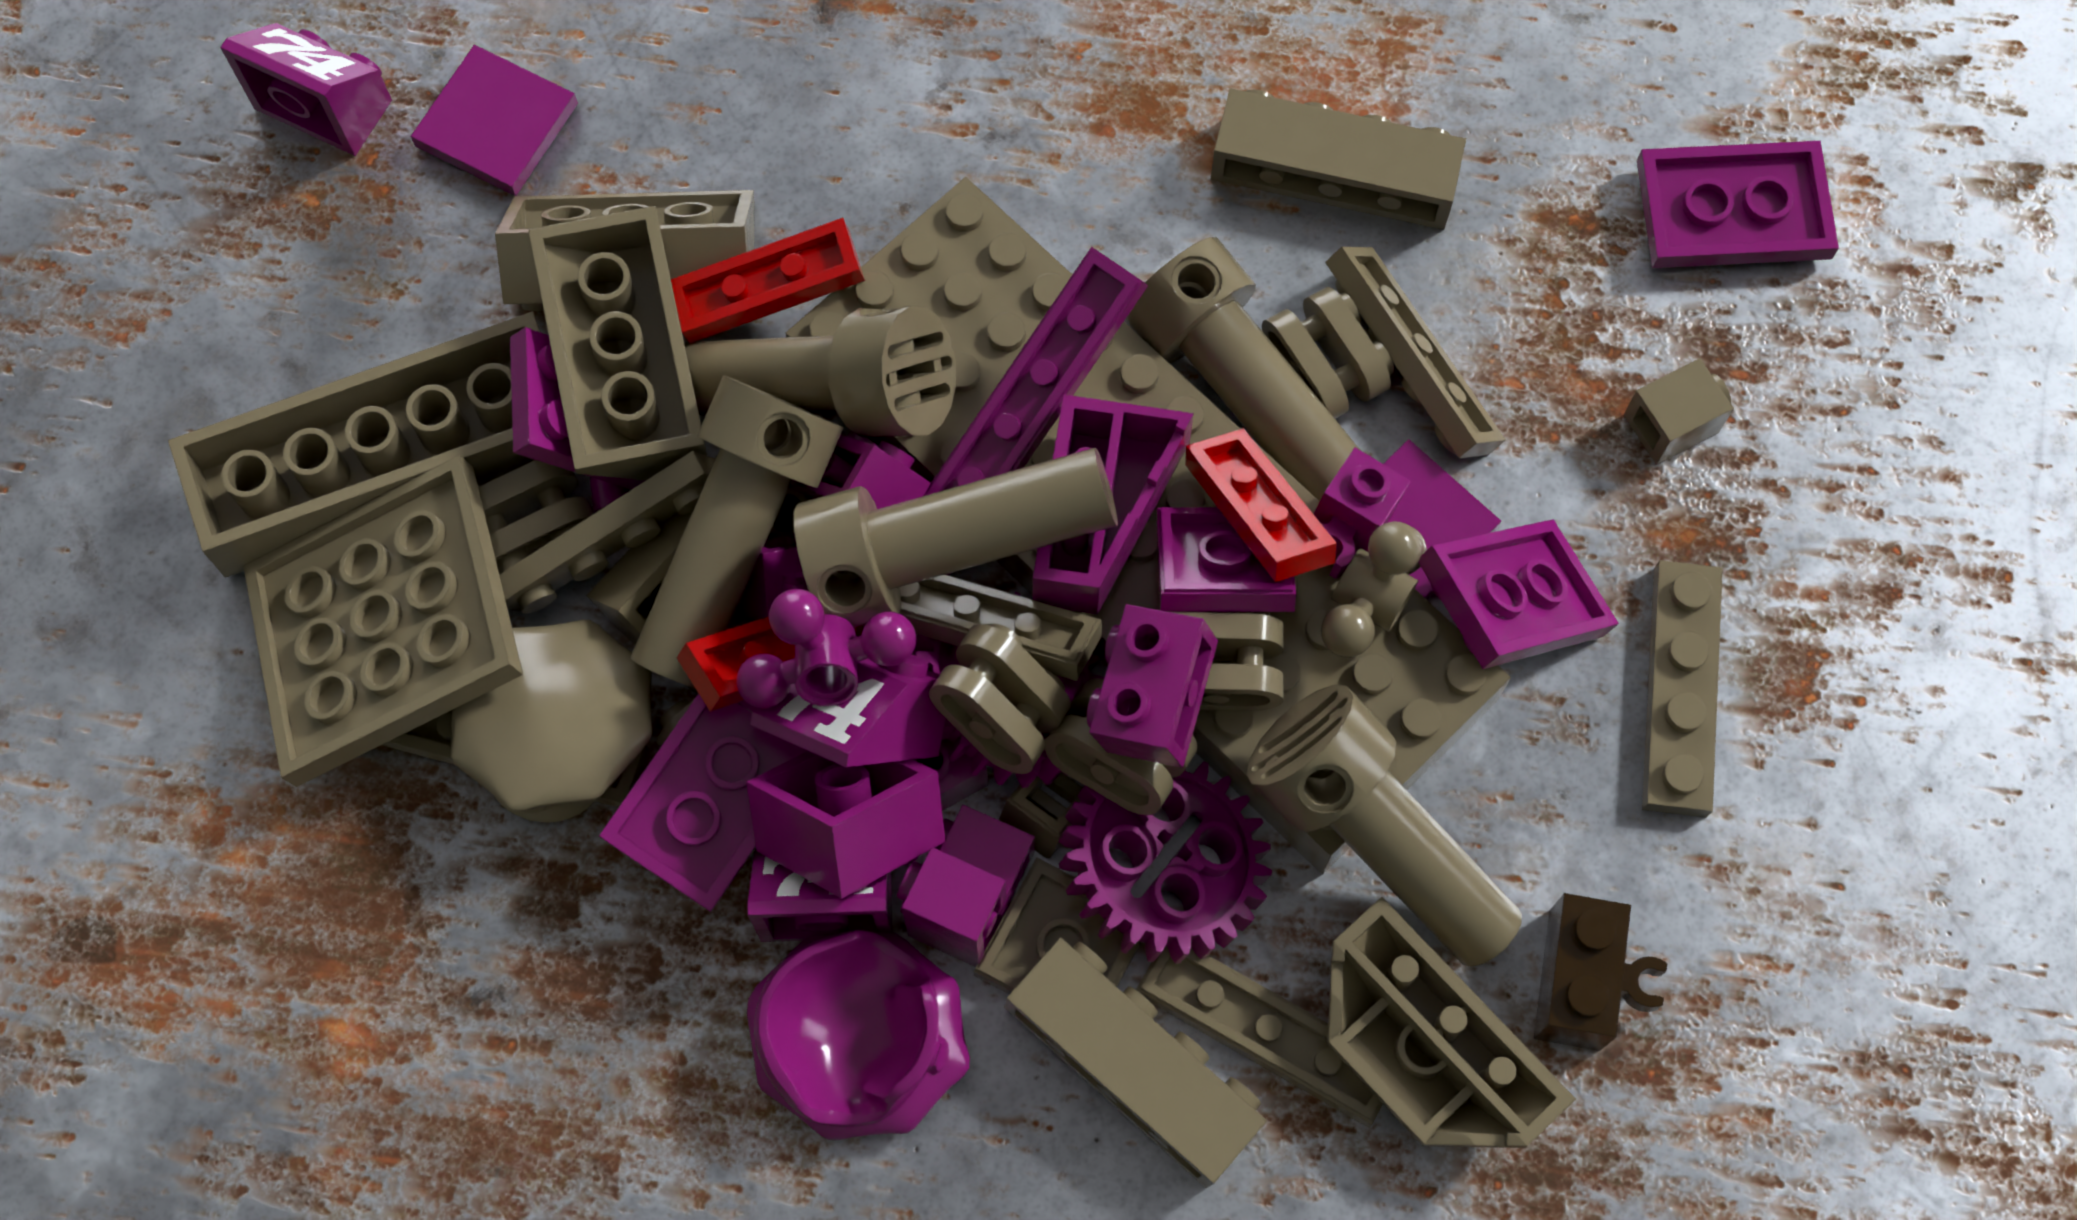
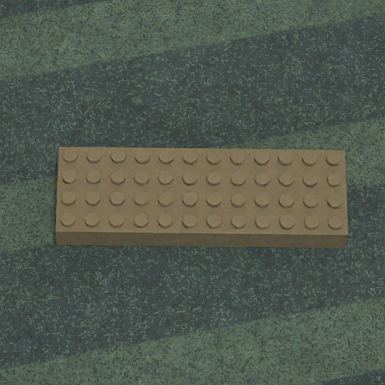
[785,176,1511,875]

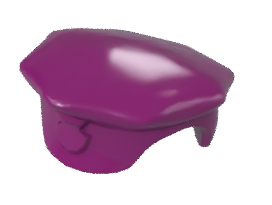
[746,930,970,1140]

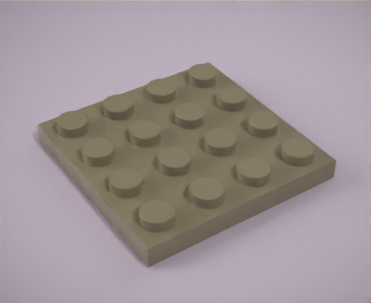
[243,455,523,787]

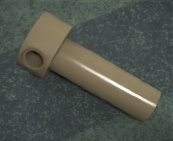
[1125,237,1360,501]
[684,306,956,437]
[630,375,843,687]
[794,448,1118,628]
[1246,685,1522,967]

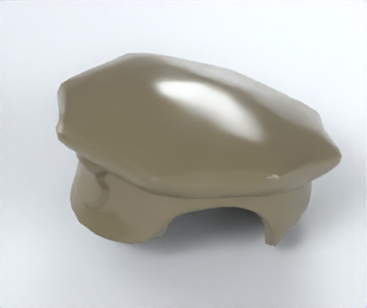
[451,620,653,823]

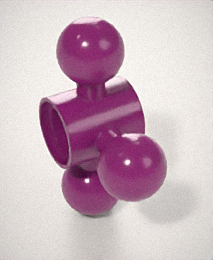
[736,589,916,708]

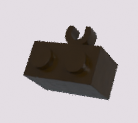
[1534,893,1668,1051]

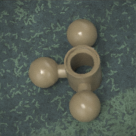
[1321,521,1427,657]

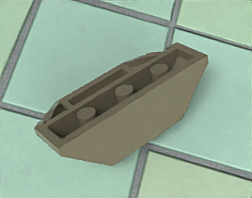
[1327,897,1576,1148]

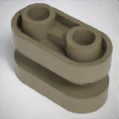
[1262,287,1394,419]
[478,460,595,574]
[1166,611,1284,711]
[929,623,1071,774]
[1045,678,1197,815]

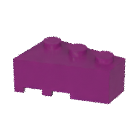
[1033,394,1194,614]

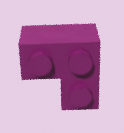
[897,804,1035,967]

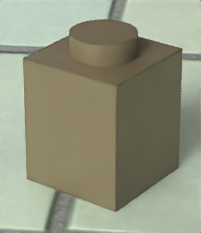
[1624,358,1734,465]

